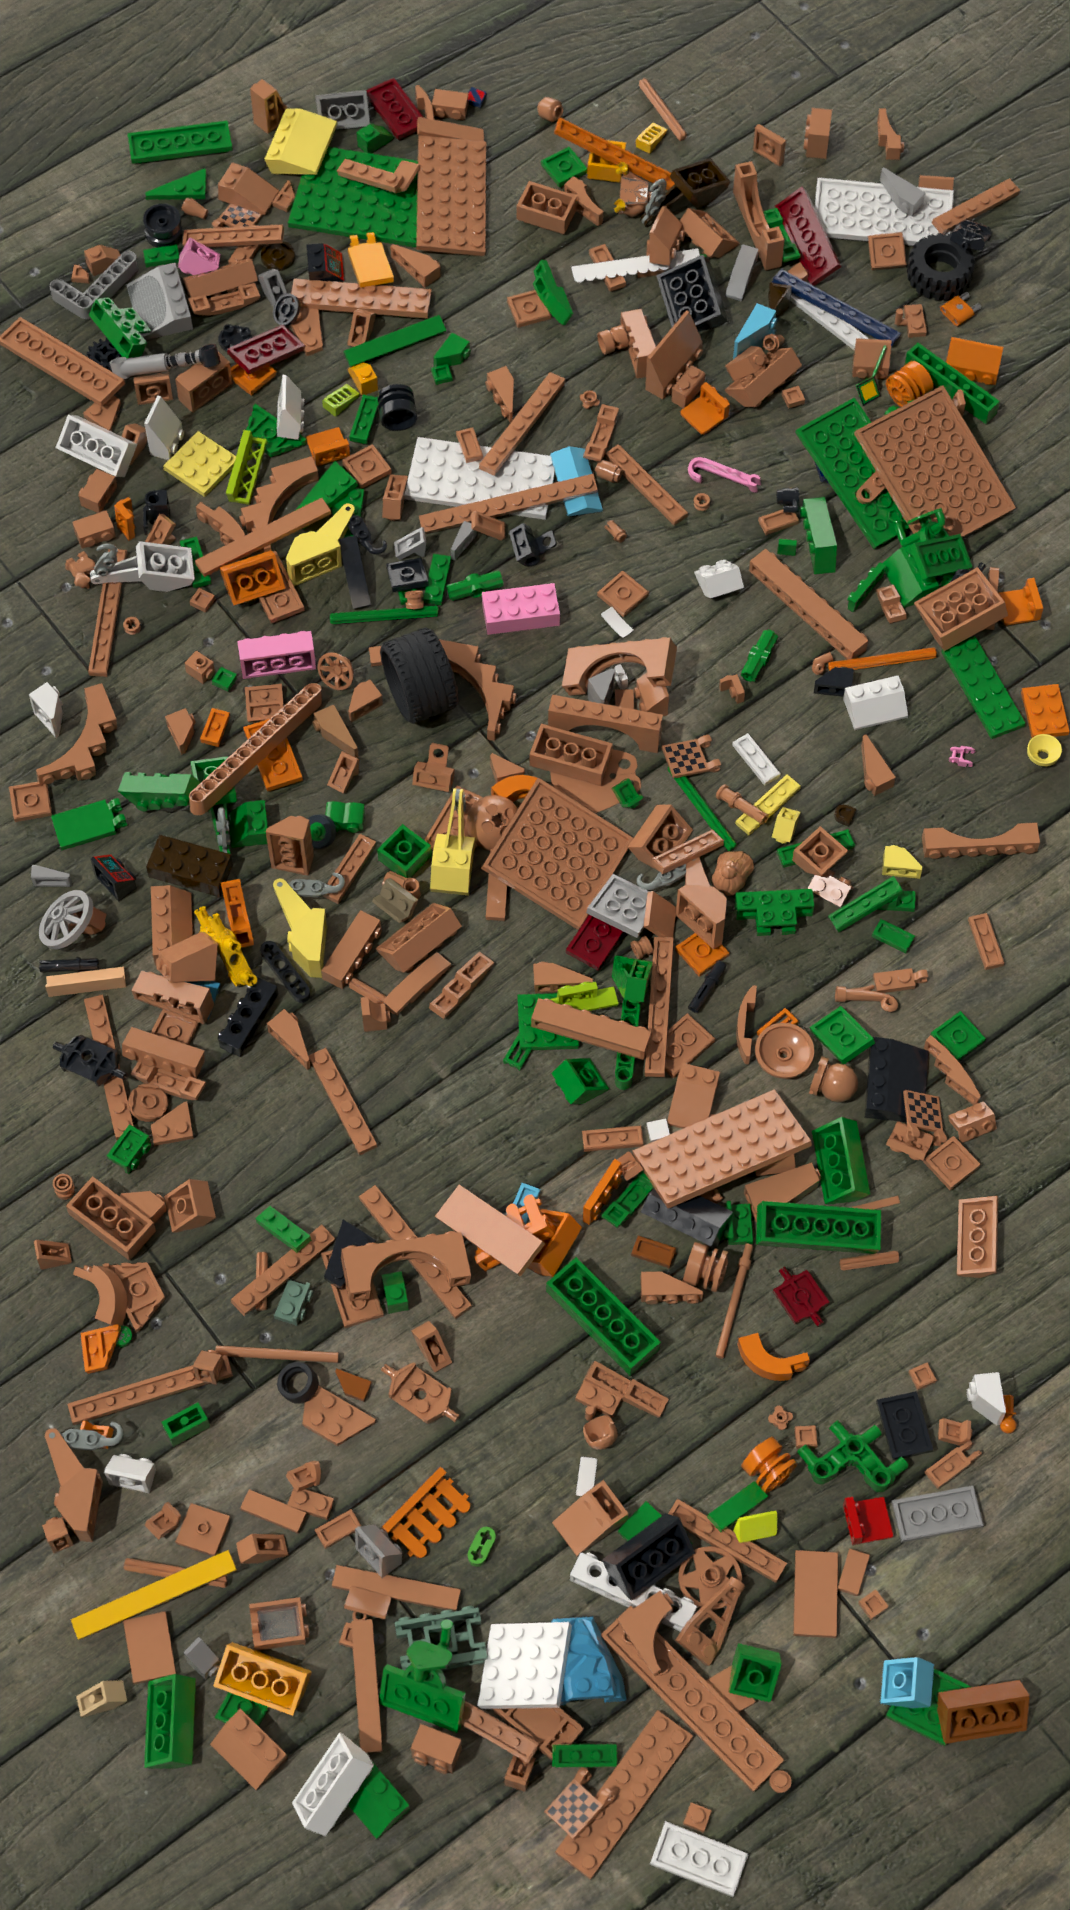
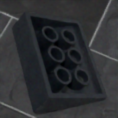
[657,254,728,332]
[864,1037,928,1122]

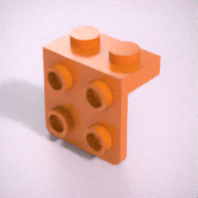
[680,382,730,434]

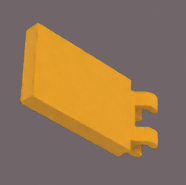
[348,232,394,288]

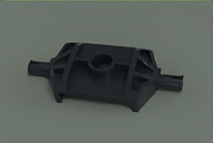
[950,219,993,251]
[53,1035,128,1087]

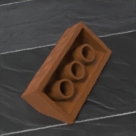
[937,1680,1029,1744]

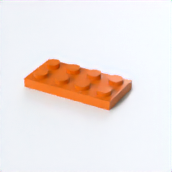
[243,718,303,792]

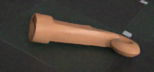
[835,985,898,1012]

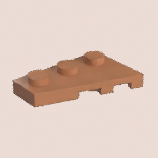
[287,308,323,356]

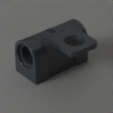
[143,490,170,535]
[509,523,557,567]

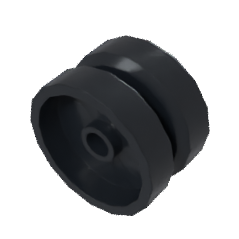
[143,204,183,248]

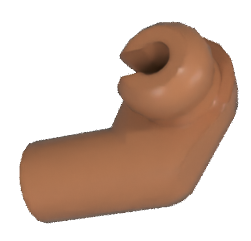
[812,652,833,675]

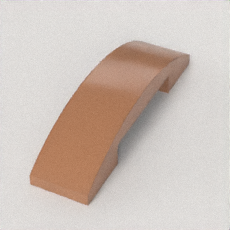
[415,85,434,120]
[188,283,260,315]
[583,404,619,462]
[736,986,757,1064]
[131,1061,206,1100]

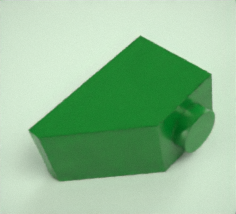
[356,124,394,154]
[433,333,471,367]
[381,1271,409,1314]

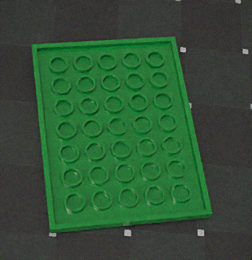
[288,147,418,248]

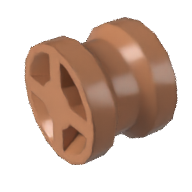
[405,591,424,609]
[631,936,653,959]

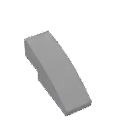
[725,244,759,301]

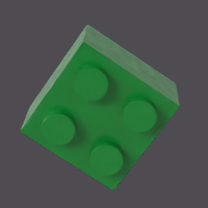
[377,824,432,879]

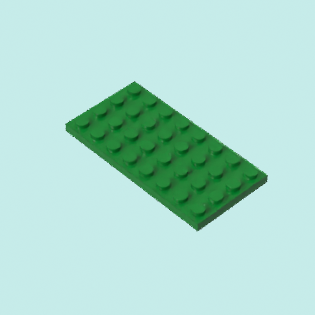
[795,397,910,549]

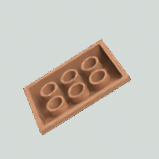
[645,310,703,399]
[914,567,1008,651]

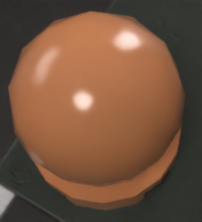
[809,1056,858,1103]

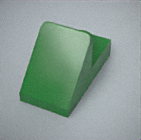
[877,891,915,912]

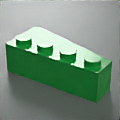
[800,497,837,575]
[118,772,201,812]

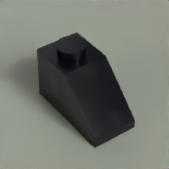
[813,667,854,697]

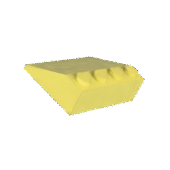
[264,109,338,174]

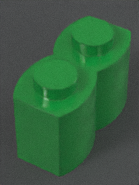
[325,801,365,833]

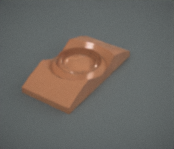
[493,1708,584,1760]

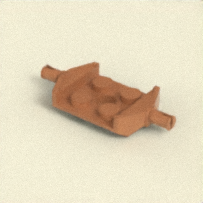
[381,1362,460,1424]

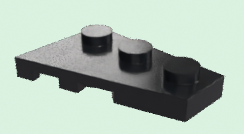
[324,1219,376,1290]

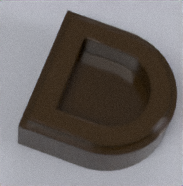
[834,804,857,827]

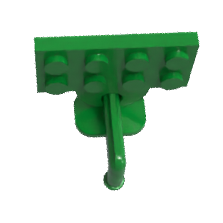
[892,508,973,580]
[379,1619,466,1733]

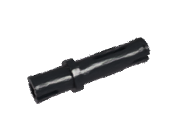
[39,957,99,972]
[688,960,726,1013]

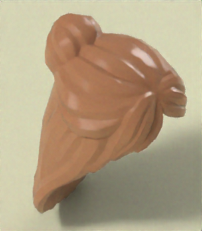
[712,851,754,896]

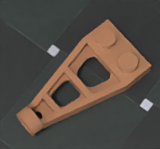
[675,1577,745,1666]

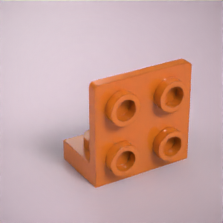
[306,427,350,466]
[998,578,1043,625]

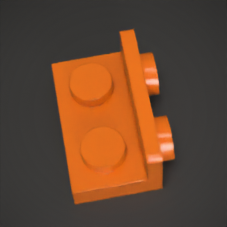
[114,497,135,541]

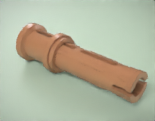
[716,784,769,825]

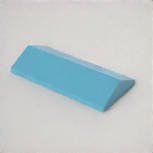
[550,446,603,516]

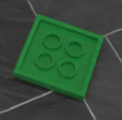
[517,993,579,1051]
[886,1669,971,1747]

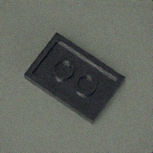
[876,1391,933,1461]

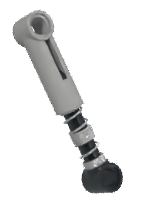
[110,344,221,379]

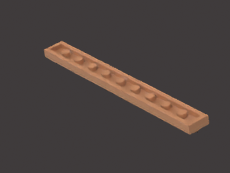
[419,474,598,534]

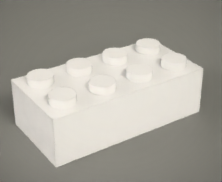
[56,415,137,477]

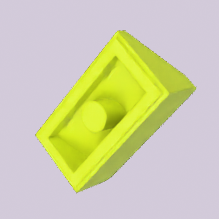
[733,1511,777,1543]

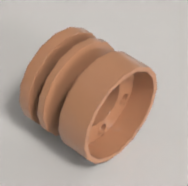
[683,1242,728,1292]

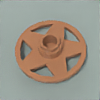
[678,1546,742,1610]

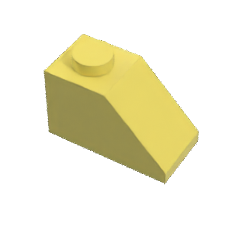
[772,807,801,843]
[882,845,922,879]

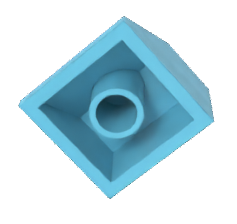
[880,1657,934,1708]

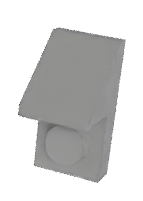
[394,527,426,560]

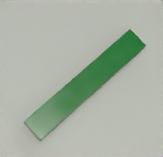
[343,315,446,367]

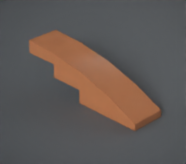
[382,952,451,1015]
[429,952,494,1019]
[924,1035,980,1105]

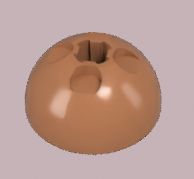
[466,795,518,851]

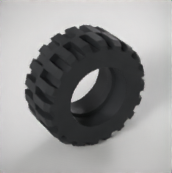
[907,233,975,301]

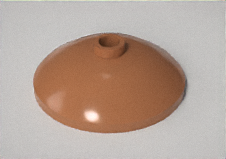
[755,1023,814,1079]

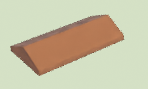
[957,1196,998,1278]

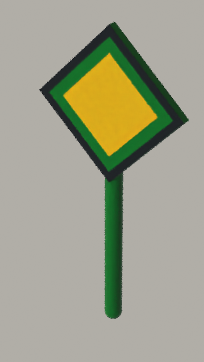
[856,345,887,406]

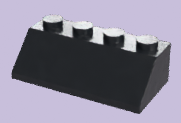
[641,1188,734,1248]
[602,1513,695,1600]

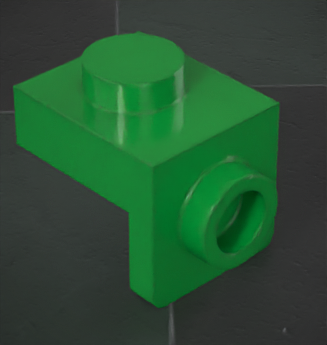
[611,778,644,809]

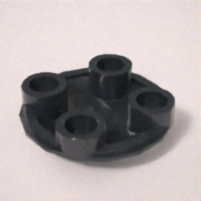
[218,324,252,352]

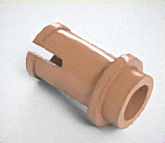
[605,520,627,543]

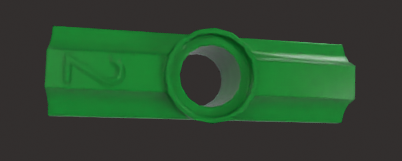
[447,570,503,601]
[741,629,778,682]

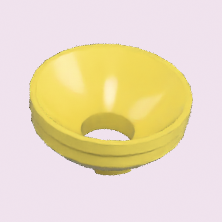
[1027,734,1062,766]

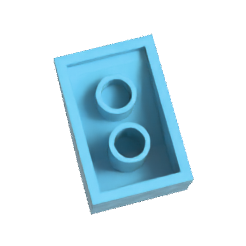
[733,303,777,359]

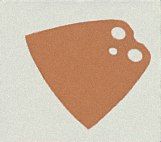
[550,749,641,813]

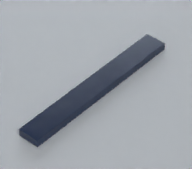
[772,269,901,347]

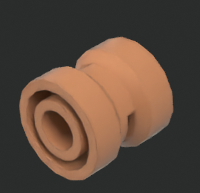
[53,1174,75,1200]

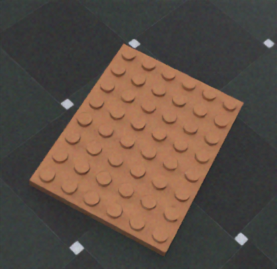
[854,386,1016,538]

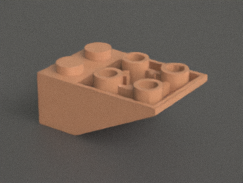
[552,1480,628,1556]

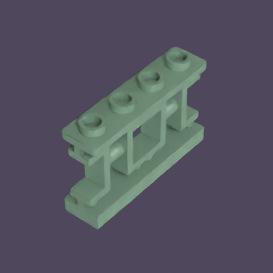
[395,1606,488,1671]

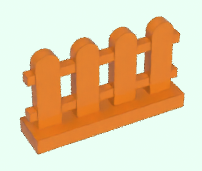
[475,1195,555,1271]
[380,1467,470,1558]

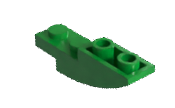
[533,260,573,325]

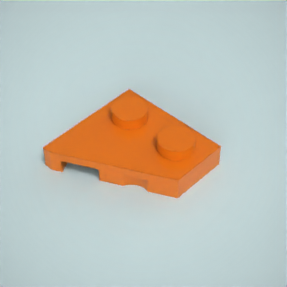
[81,1324,121,1374]

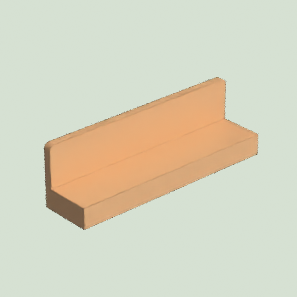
[46,967,126,997]

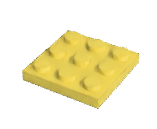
[163,431,236,497]

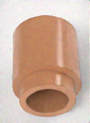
[595,460,623,483]

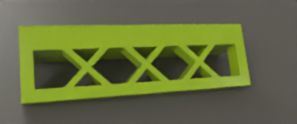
[226,430,267,505]

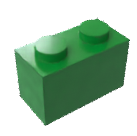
[161,1402,210,1447]

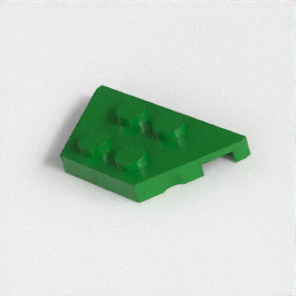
[246,404,307,457]

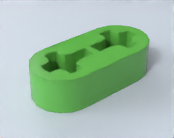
[468,1527,496,1567]

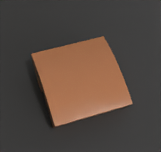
[245,684,284,722]

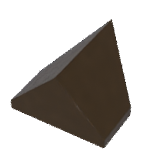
[768,283,792,318]

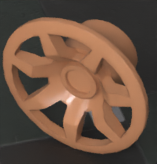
[318,652,353,690]

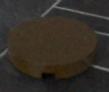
[261,241,295,271]

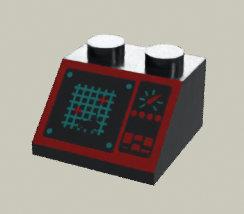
[306,243,344,282]
[91,854,137,902]

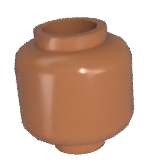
[538,97,563,122]

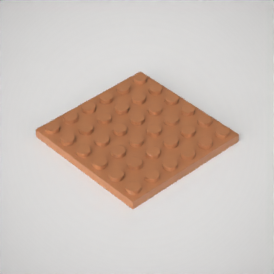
[481,778,633,930]

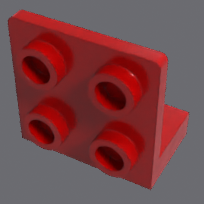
[843,1497,893,1546]

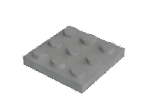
[586,874,649,938]

